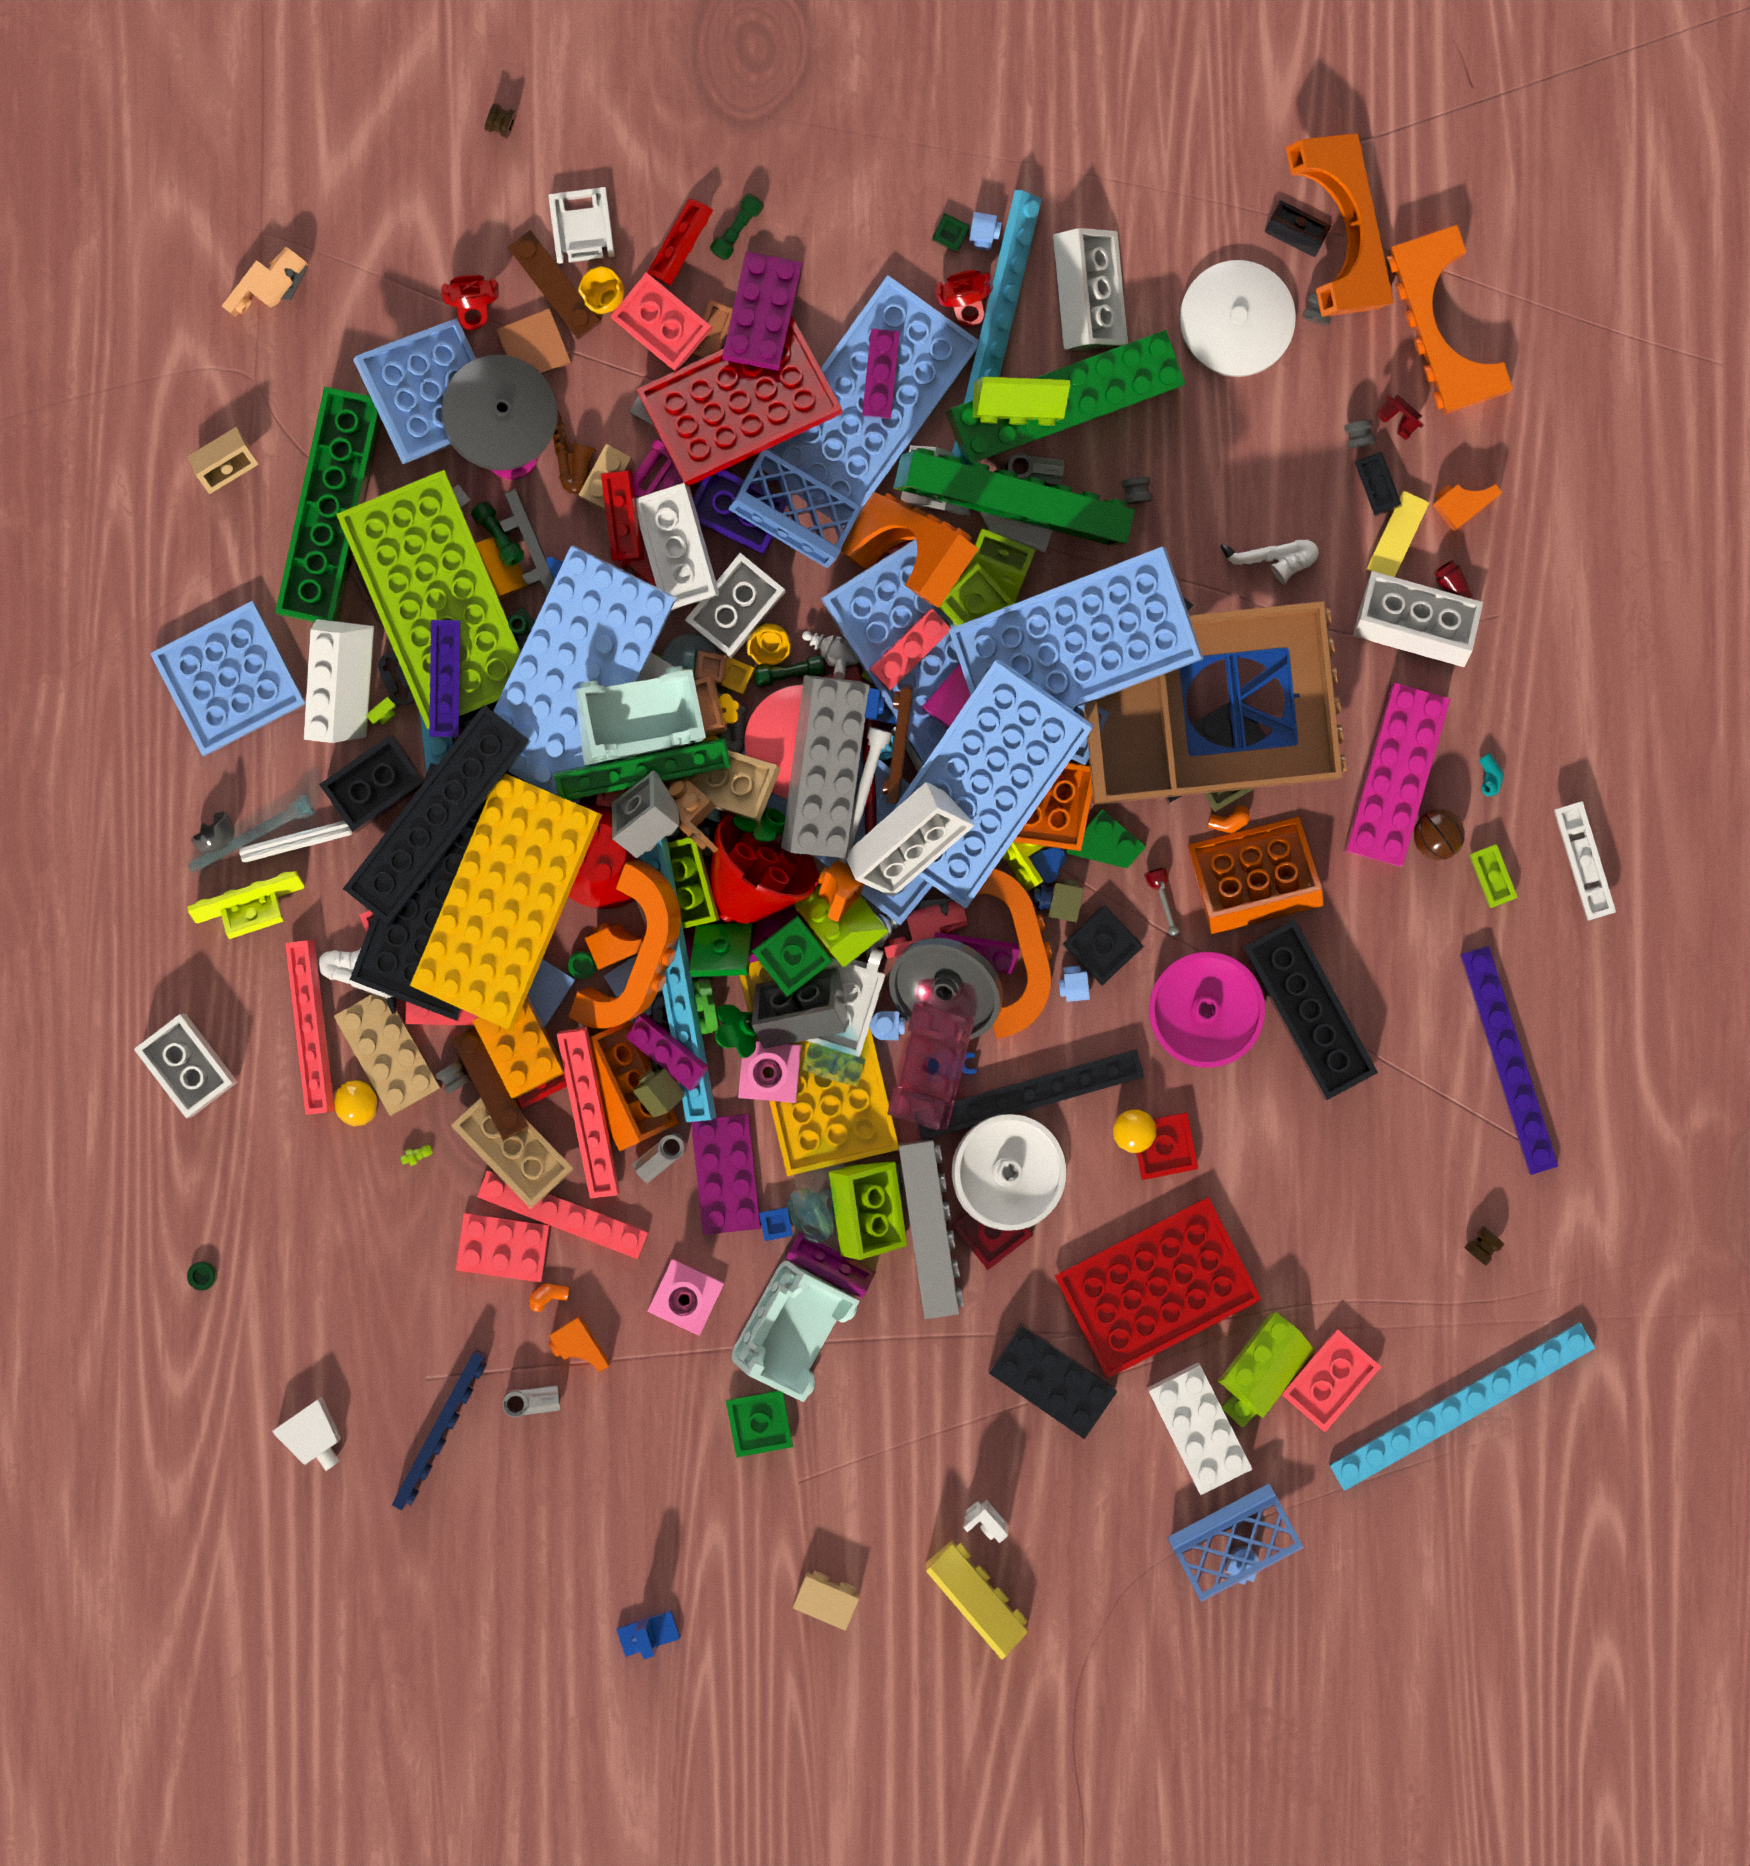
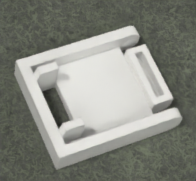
[548,187,615,264]

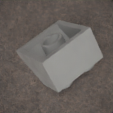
[612,770,679,858]

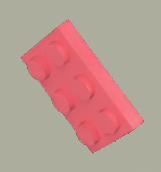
[610,272,713,371]
[456,1213,550,1282]
[1281,1328,1381,1432]

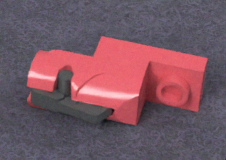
[884,898,968,958]

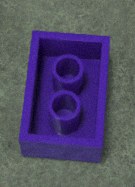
[693,470,788,556]

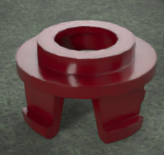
[1376,394,1424,440]

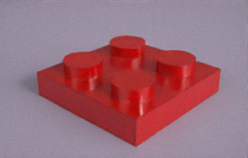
[1136,1112,1198,1180]

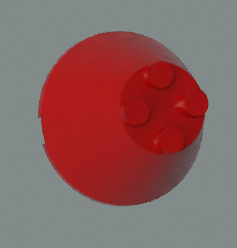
[568,795,639,909]
[710,814,819,924]

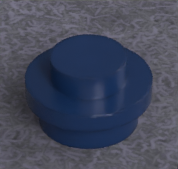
[1032,882,1053,911]

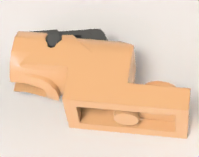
[222,246,309,317]

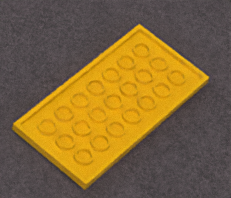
[410,774,602,1031]
[739,932,899,1176]

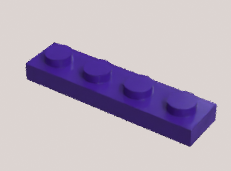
[429,620,461,737]

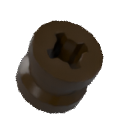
[485,103,517,138]

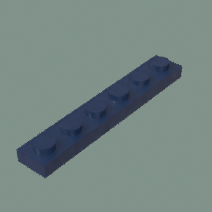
[392,1349,487,1511]

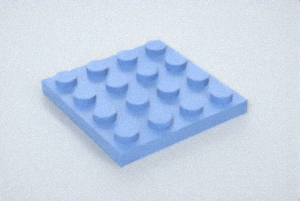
[353,318,502,464]
[150,601,306,756]

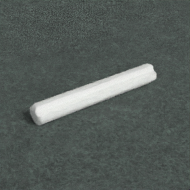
[239,820,352,863]

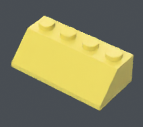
[926,1541,1028,1660]

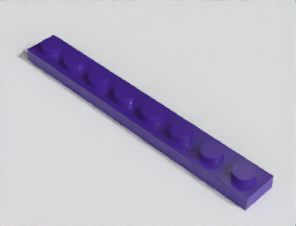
[1460,946,1558,1175]

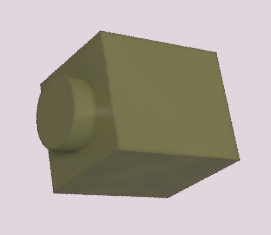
[1048,878,1084,923]
[633,1068,686,1118]

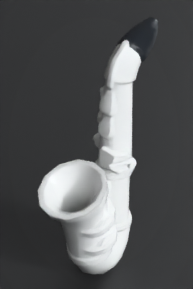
[1220,540,1319,585]
[317,949,397,1014]

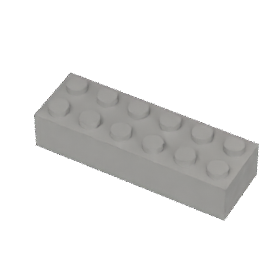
[781,675,870,858]
[899,1139,964,1319]

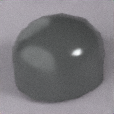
[191,811,235,853]

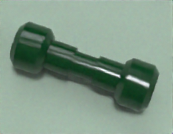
[709,193,764,261]
[471,501,524,566]
[755,655,826,688]

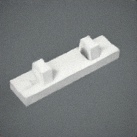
[1554,801,1616,921]

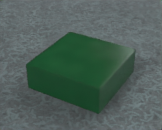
[932,213,970,253]

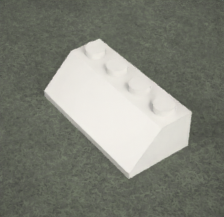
[1053,228,1128,351]
[1353,571,1483,667]
[304,619,374,743]
[846,782,975,897]

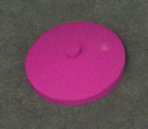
[1149,952,1265,1068]

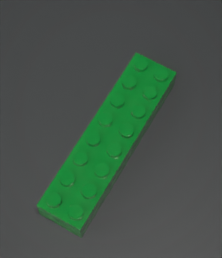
[945,330,1186,465]
[275,386,382,623]
[893,448,1135,546]

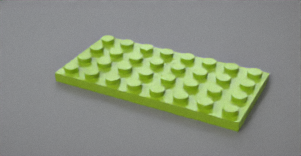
[336,470,521,729]

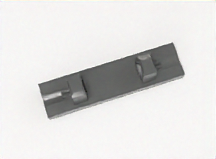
[500,489,555,595]

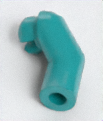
[1478,753,1504,797]

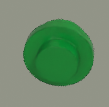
[568,950,597,979]

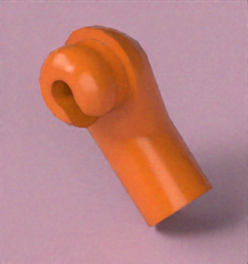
[1207,805,1250,833]
[529,1283,570,1312]

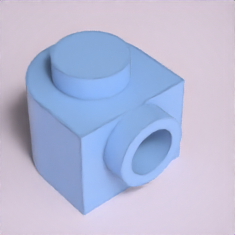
[969,212,1002,251]
[1059,966,1090,1002]
[870,1011,905,1040]
[1225,1546,1259,1585]

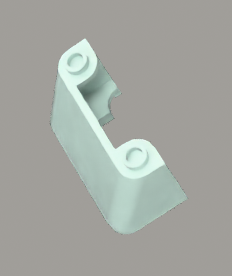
[576,666,706,764]
[731,1261,860,1402]

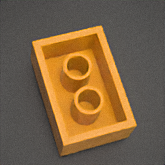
[472,995,564,1099]

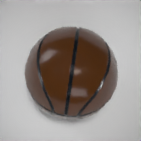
[1414,809,1465,860]

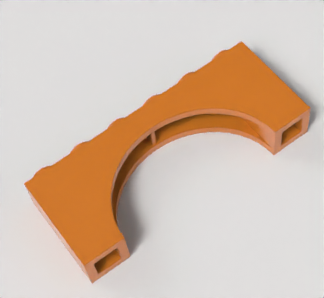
[1285,133,1394,317]
[1386,225,1513,415]
[840,492,979,608]

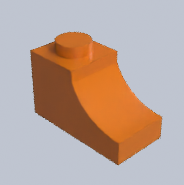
[1433,484,1503,531]
[818,860,864,922]
[585,922,645,970]
[548,1315,611,1372]

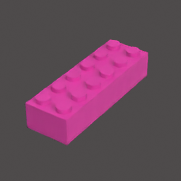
[1343,683,1451,867]

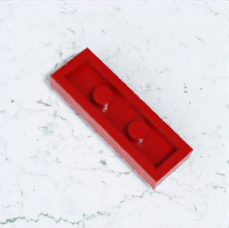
[647,198,713,285]
[601,470,643,561]

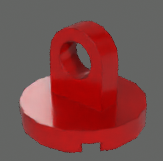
[935,270,993,327]
[441,274,499,330]

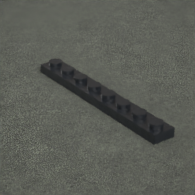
[914,1049,1144,1140]

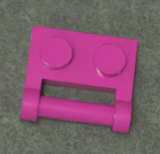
[633,439,683,497]

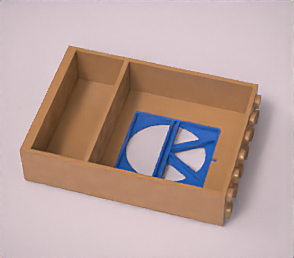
[1084,601,1347,805]

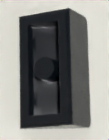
[1265,200,1331,257]

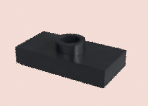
[1355,451,1402,517]

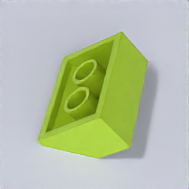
[972,377,1070,426]
[668,836,719,929]
[794,883,889,968]
[829,1162,907,1260]
[1217,1312,1315,1418]

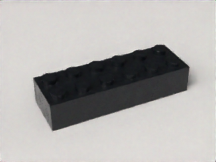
[1242,919,1378,1100]

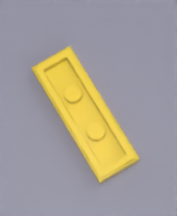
[1366,490,1429,577]

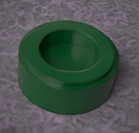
[187,1261,217,1291]

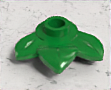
[733,807,785,842]
[715,1004,757,1058]

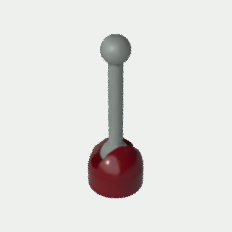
[1144,867,1180,937]

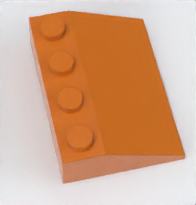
[1013,759,1092,851]
[1188,817,1323,934]

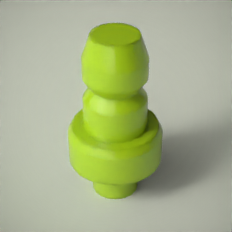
[399,1145,433,1166]

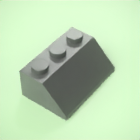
[752,967,847,1049]

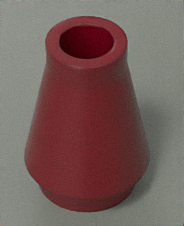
[1434,560,1473,598]

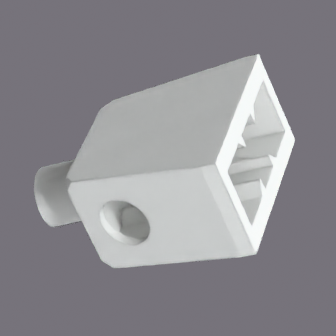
[272,1397,341,1471]

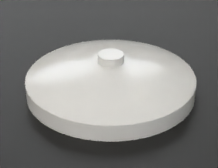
[1180,260,1296,377]
[952,1114,1066,1230]

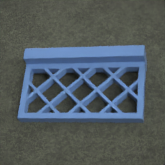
[728,450,862,569]
[1167,1483,1304,1602]

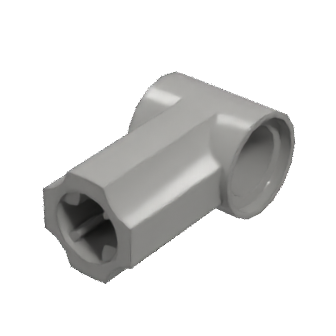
[1005,453,1064,485]
[631,1132,687,1184]
[502,1385,561,1418]

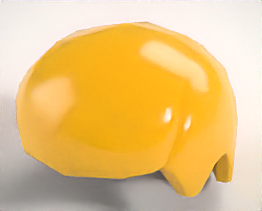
[578,266,625,314]
[747,623,791,666]
[334,1080,378,1127]
[1113,1109,1157,1153]

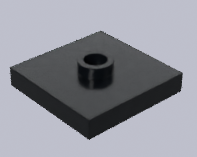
[1063,904,1144,986]

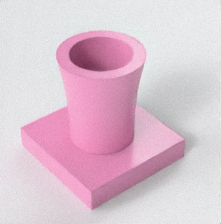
[738,1041,801,1103]
[647,1259,724,1336]

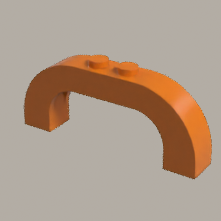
[568,859,681,1028]
[976,869,1053,1039]

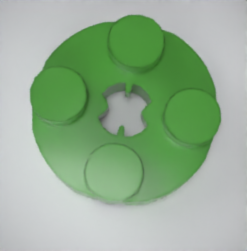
[692,976,718,1035]

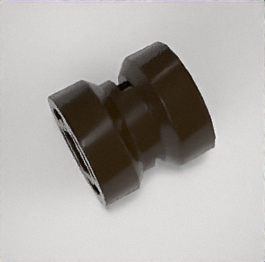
[1464,1226,1505,1266]

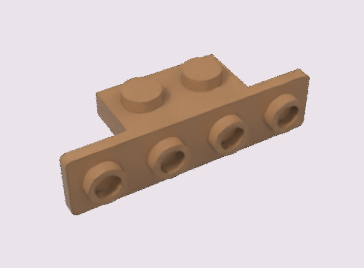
[668,777,718,853]

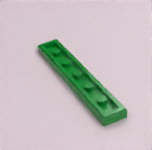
[553,737,731,800]

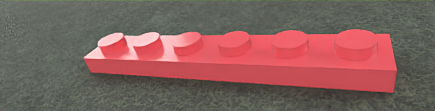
[285,940,335,1115]
[557,1027,620,1198]
[477,1170,649,1259]

